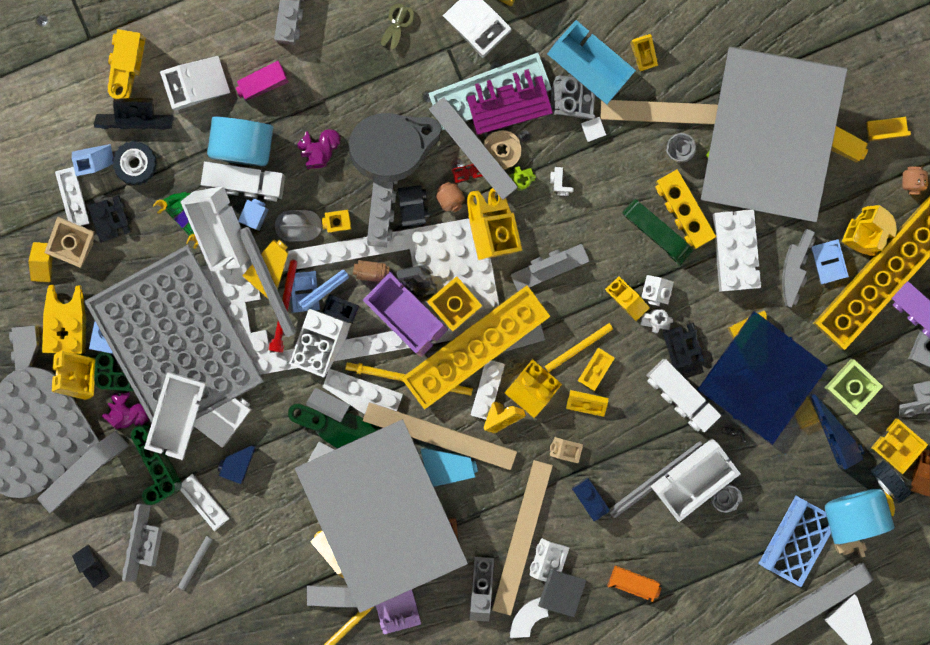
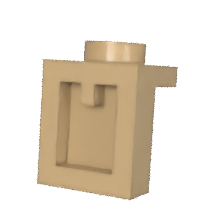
[550,437,583,463]
[834,539,867,557]

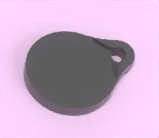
[349,113,441,182]

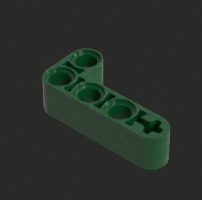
[622,198,693,266]
[94,352,134,391]
[131,425,182,505]

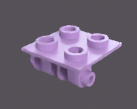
[376,589,421,634]

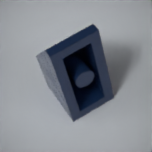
[218,445,256,484]

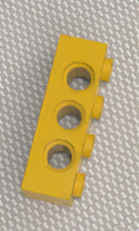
[655,169,716,249]

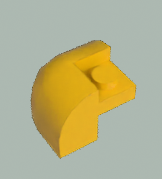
[842,205,897,256]

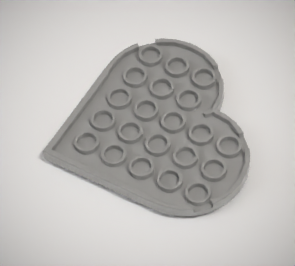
[0,367,100,498]

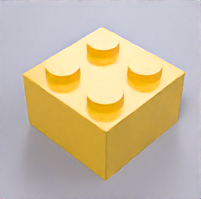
[427,276,482,332]

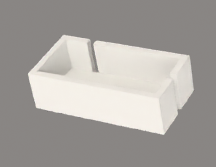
[201,162,285,202]
[181,186,250,271]
[713,210,761,292]
[646,359,721,432]
[144,372,207,460]
[651,438,740,522]

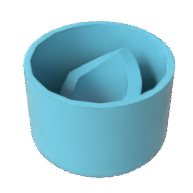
[207,117,274,167]
[825,489,895,544]

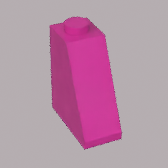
[236,61,289,101]

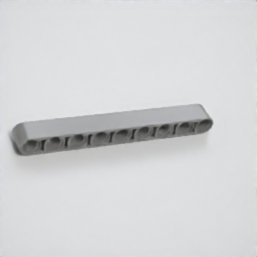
[728,562,874,645]

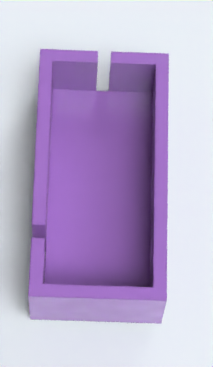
[363,272,448,357]

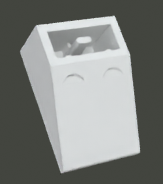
[443,0,511,58]
[160,56,230,111]
[289,309,351,377]

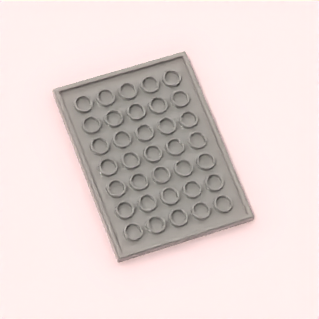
[701,46,847,222]
[84,245,264,423]
[295,419,468,613]

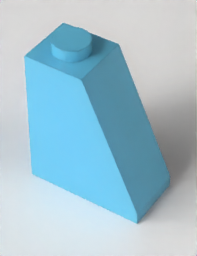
[421,448,478,487]

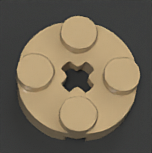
[483,130,521,170]

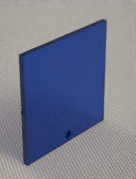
[697,311,828,445]

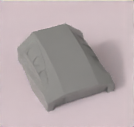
[550,75,595,119]

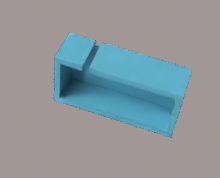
[547,20,636,104]

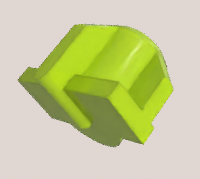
[508,166,536,191]

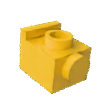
[322,210,352,233]

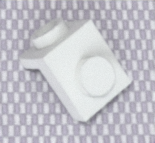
[550,167,574,196]

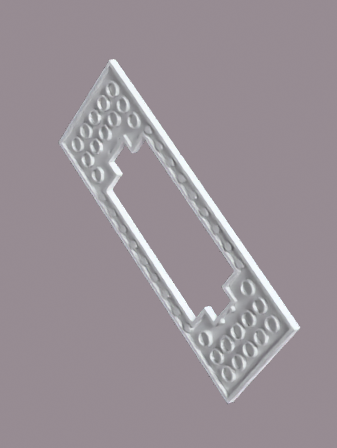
[201,219,499,375]

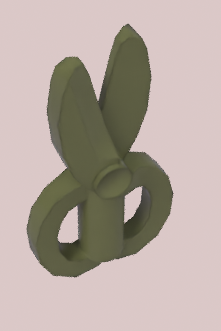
[381,3,414,50]

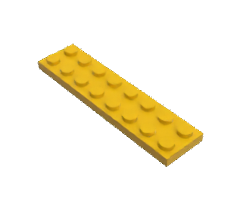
[401,285,550,410]

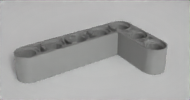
[37,431,129,513]

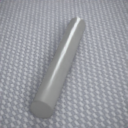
[178,536,213,590]

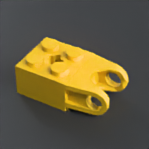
[108,29,146,99]
[467,188,522,260]
[42,285,86,354]

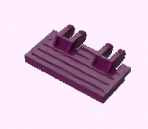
[467,69,553,135]

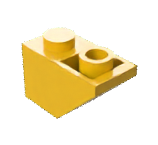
[605,277,650,321]

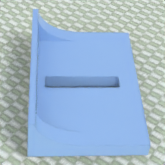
[811,239,849,284]
[290,271,320,313]

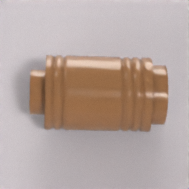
[353,260,389,282]

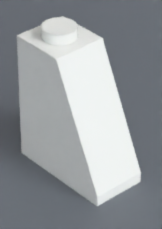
[194,397,252,447]
[823,594,872,645]

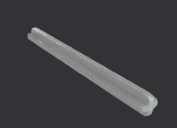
[238,227,296,337]
[609,442,703,518]

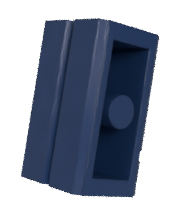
[572,477,610,521]

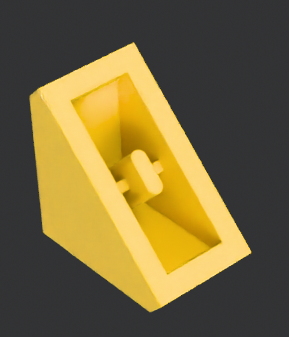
[630,34,658,71]
[28,242,52,282]

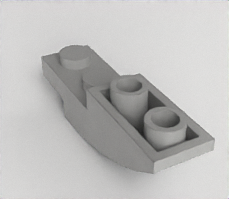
[782,229,815,308]

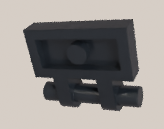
[88,195,132,243]
[662,322,705,369]

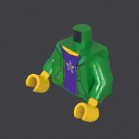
[153,192,198,249]

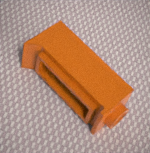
[607,565,661,602]

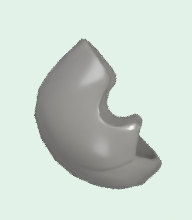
[666,133,696,163]
[711,484,743,513]

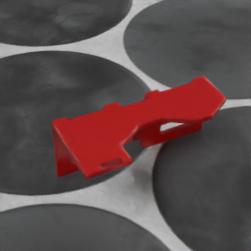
[452,164,483,183]

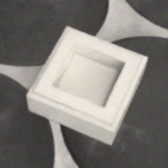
[581,117,606,142]

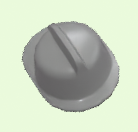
[275,210,322,242]

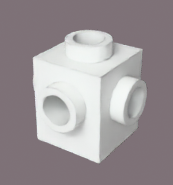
[641,275,674,306]

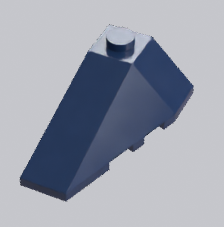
[809,394,864,470]

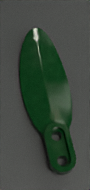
[288,403,382,448]

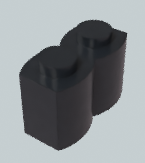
[398,185,429,227]

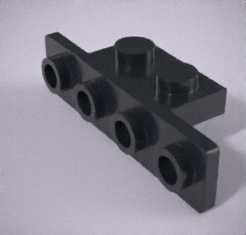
[94,98,174,130]

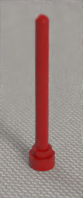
[268,259,297,353]

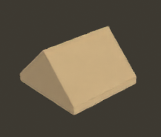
[45,217,94,268]

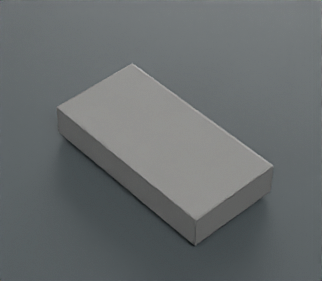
[306,388,350,422]

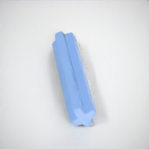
[299,270,349,311]

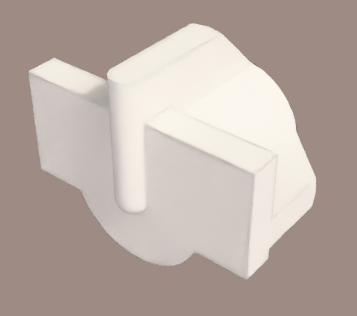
[640,309,673,333]

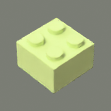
[825,359,883,415]

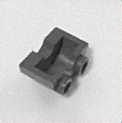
[397,265,437,297]

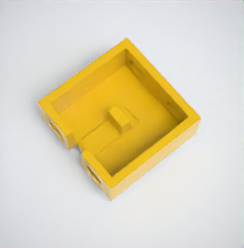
[52,351,96,400]
[871,419,928,474]

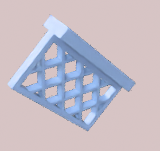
[758,496,831,587]

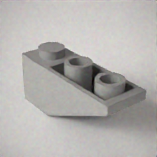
[9,326,40,372]
[470,557,494,622]

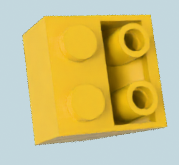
[505,359,562,418]

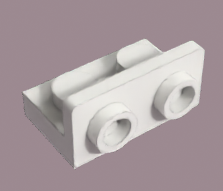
[529,538,569,582]

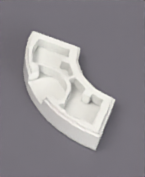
[510,597,548,638]

